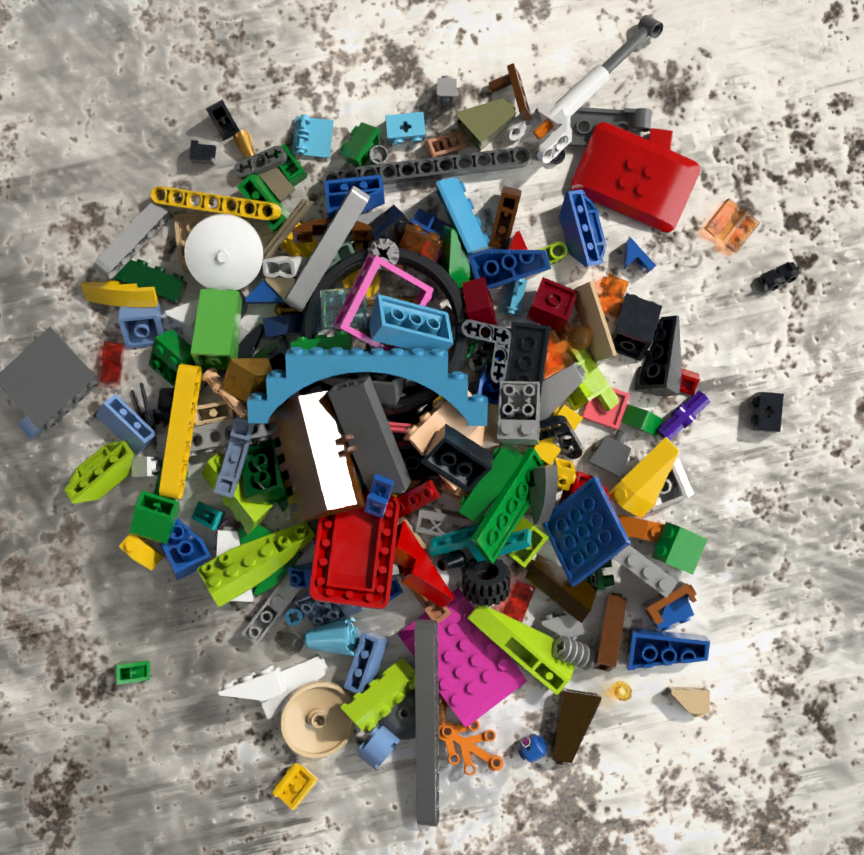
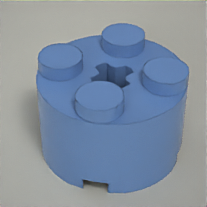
[357,725,400,771]

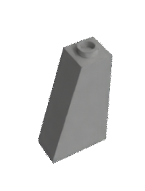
[540,362,586,420]

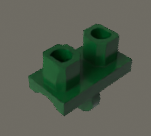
[588,559,615,591]

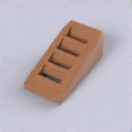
[424,129,467,158]

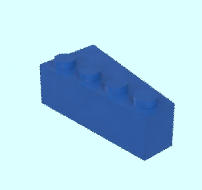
[625,627,710,671]

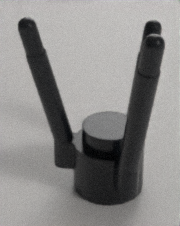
[131,383,161,426]

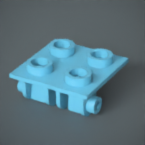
[292,114,334,158]

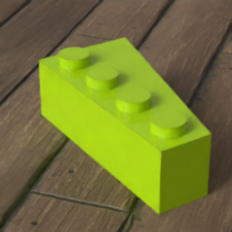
[201,451,276,534]
[340,658,415,733]

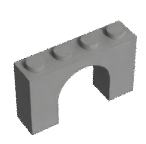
[612,545,678,598]

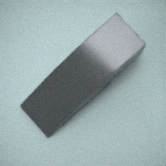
[529,464,558,525]

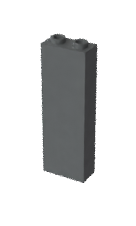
[328,376,411,494]

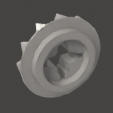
[368,238,399,270]

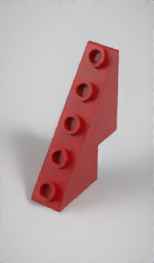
[397,480,440,519]
[394,520,455,608]

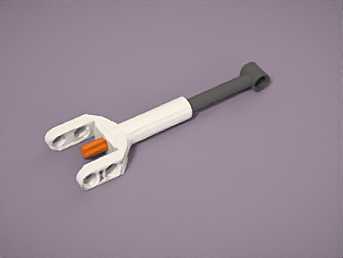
[504,15,664,163]

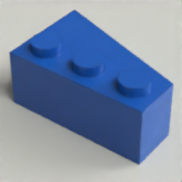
[324,175,385,218]

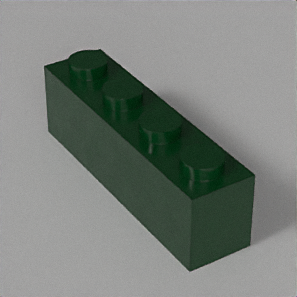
[113,259,188,304]

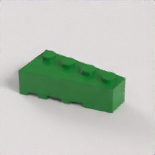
[459,444,524,524]

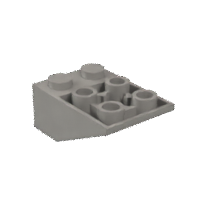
[497,381,540,445]

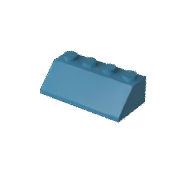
[436,177,490,259]
[369,294,453,351]

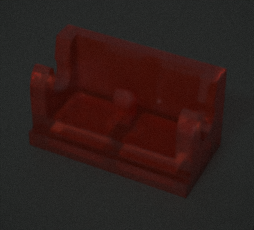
[503,579,536,622]

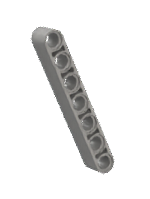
[283,185,370,312]

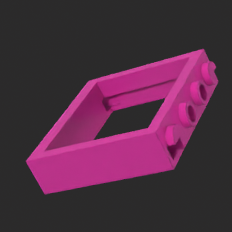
[332,254,434,350]

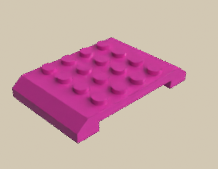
[397,587,527,728]

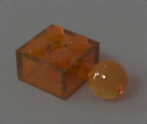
[544,326,592,378]

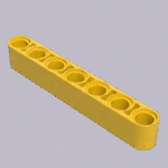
[151,186,281,220]
[159,364,202,499]

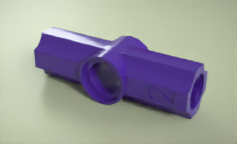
[657,390,710,441]

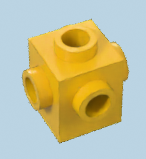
[553,458,576,491]

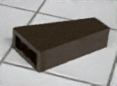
[525,554,598,623]
[551,688,602,765]

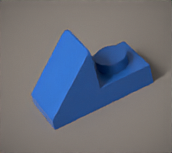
[624,237,656,273]

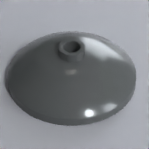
[378,689,416,740]

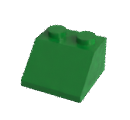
[340,122,381,167]

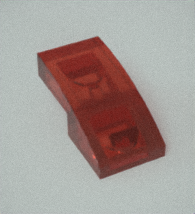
[100,342,124,384]

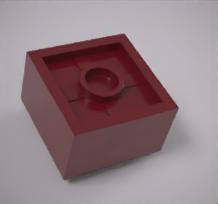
[460,277,498,334]
[526,277,578,333]

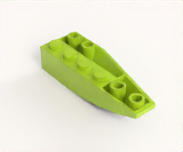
[197,522,315,607]
[467,604,575,695]

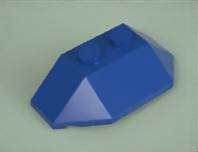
[559,190,606,267]

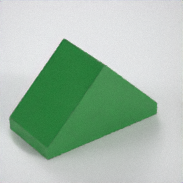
[621,404,663,437]
[114,660,150,685]

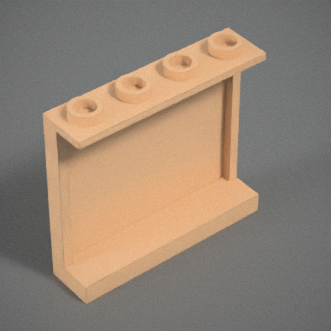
[402,391,500,490]

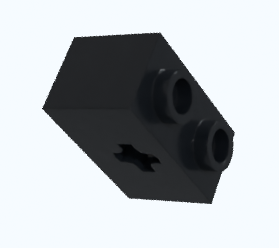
[751,392,784,433]

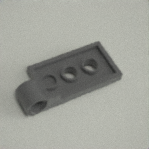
[567,107,652,147]

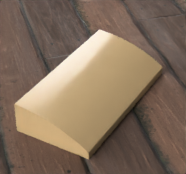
[574,281,617,363]

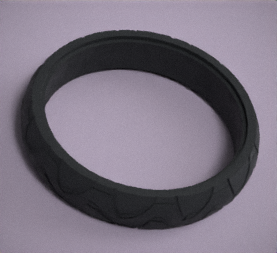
[301,247,471,415]

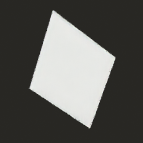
[569,426,594,445]

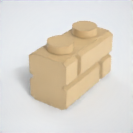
[195,401,237,426]

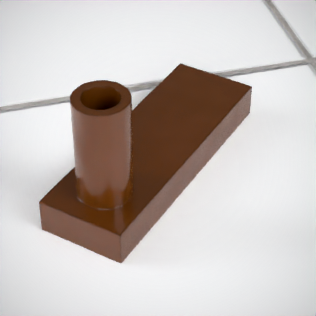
[489,63,532,121]

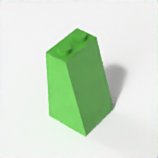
[191,288,242,370]

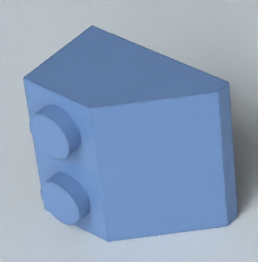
[118,301,164,349]

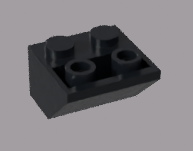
[369,204,421,250]

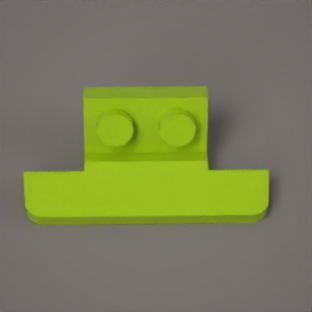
[566,342,619,412]

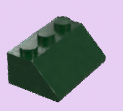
[242,439,290,504]

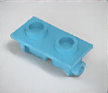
[501,279,527,317]

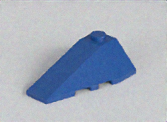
[158,518,211,580]

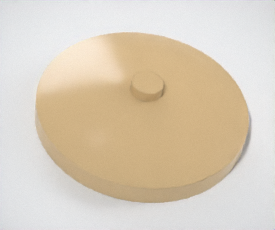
[279,681,356,758]

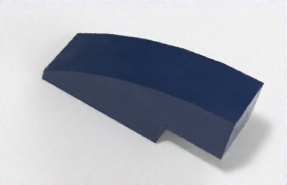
[263,311,325,339]

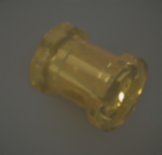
[612,681,632,701]

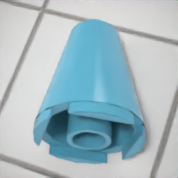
[304,617,359,656]

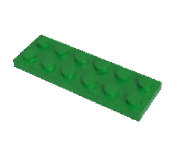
[471,447,545,564]

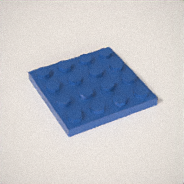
[542,477,631,586]

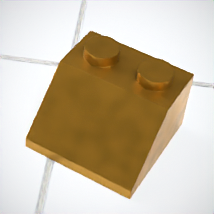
[222,358,272,403]

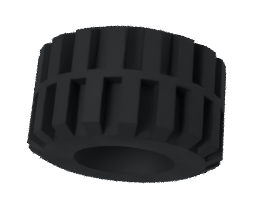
[462,559,511,607]

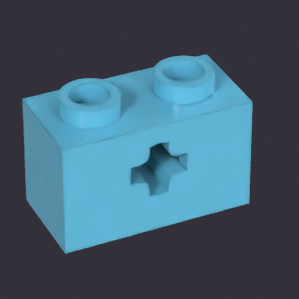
[385,112,426,145]

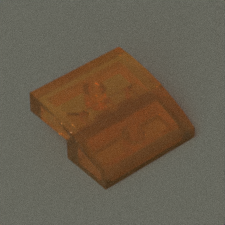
[704,198,760,253]

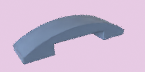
[213,417,255,498]

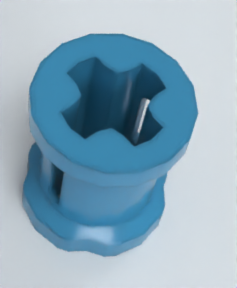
[285,607,304,626]

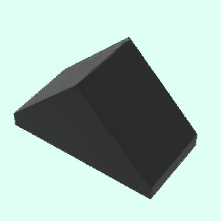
[206,100,240,140]

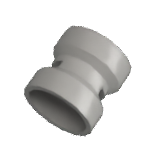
[369,145,389,165]

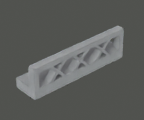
[415,505,484,536]

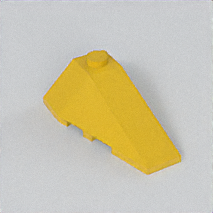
[608,437,680,518]

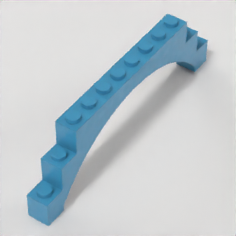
[247,347,488,426]

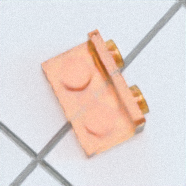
[399,223,444,262]
[597,273,629,318]

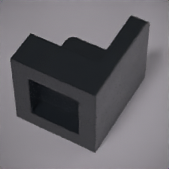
[189,140,217,165]

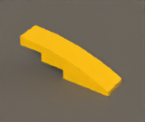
[81,280,158,308]

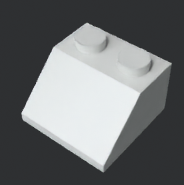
[652,459,694,511]

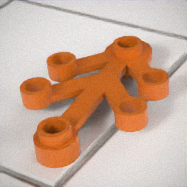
[439,720,503,775]

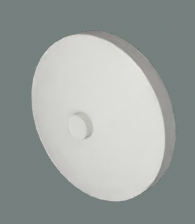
[184,214,263,291]

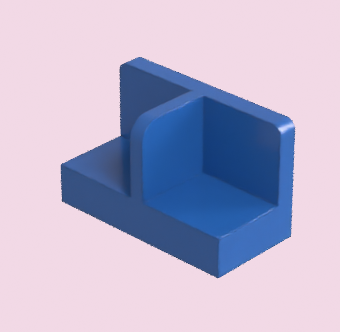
[410,208,452,241]

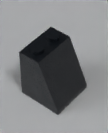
[610,293,662,361]

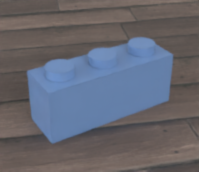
[96,394,157,455]
[344,632,389,694]

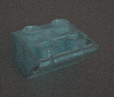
[320,288,368,330]

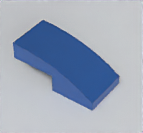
[364,474,394,518]

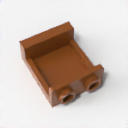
[641,581,697,625]

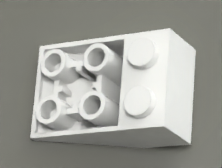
[218,665,287,701]

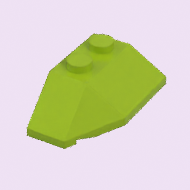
[64,440,134,504]

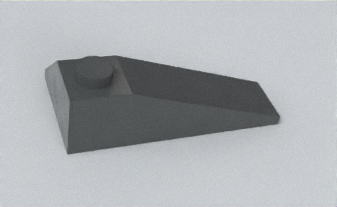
[319,372,404,405]

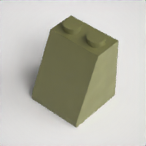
[455,98,516,152]

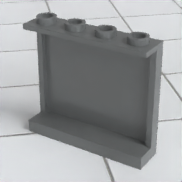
[0,326,101,431]

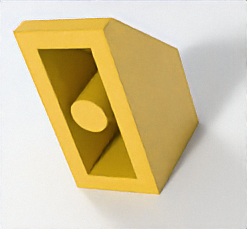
[119,534,165,571]

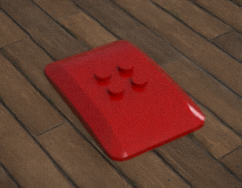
[570,122,700,233]
[309,491,400,609]

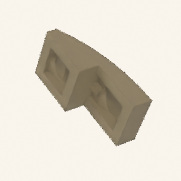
[259,167,296,202]

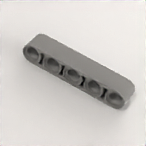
[94,201,171,279]

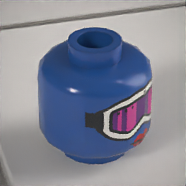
[518,734,548,763]

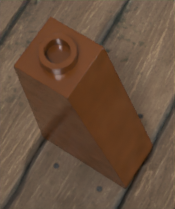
[592,593,628,672]

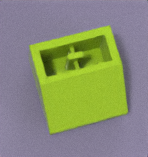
[508,517,549,568]

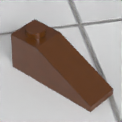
[489,186,522,249]

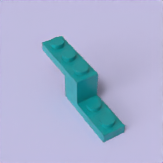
[429,523,532,562]

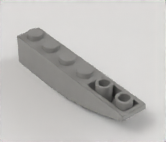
[241,541,316,645]

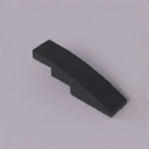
[218,323,265,379]

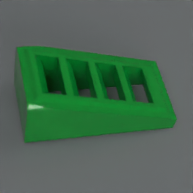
[275,144,307,187]

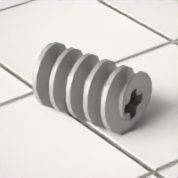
[552,636,596,671]

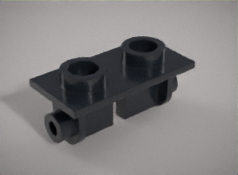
[758,262,800,293]

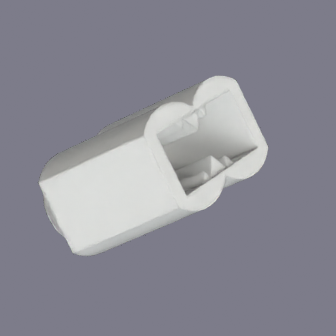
[263,255,308,278]

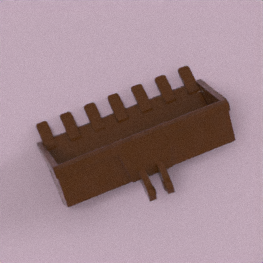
[268,391,365,523]

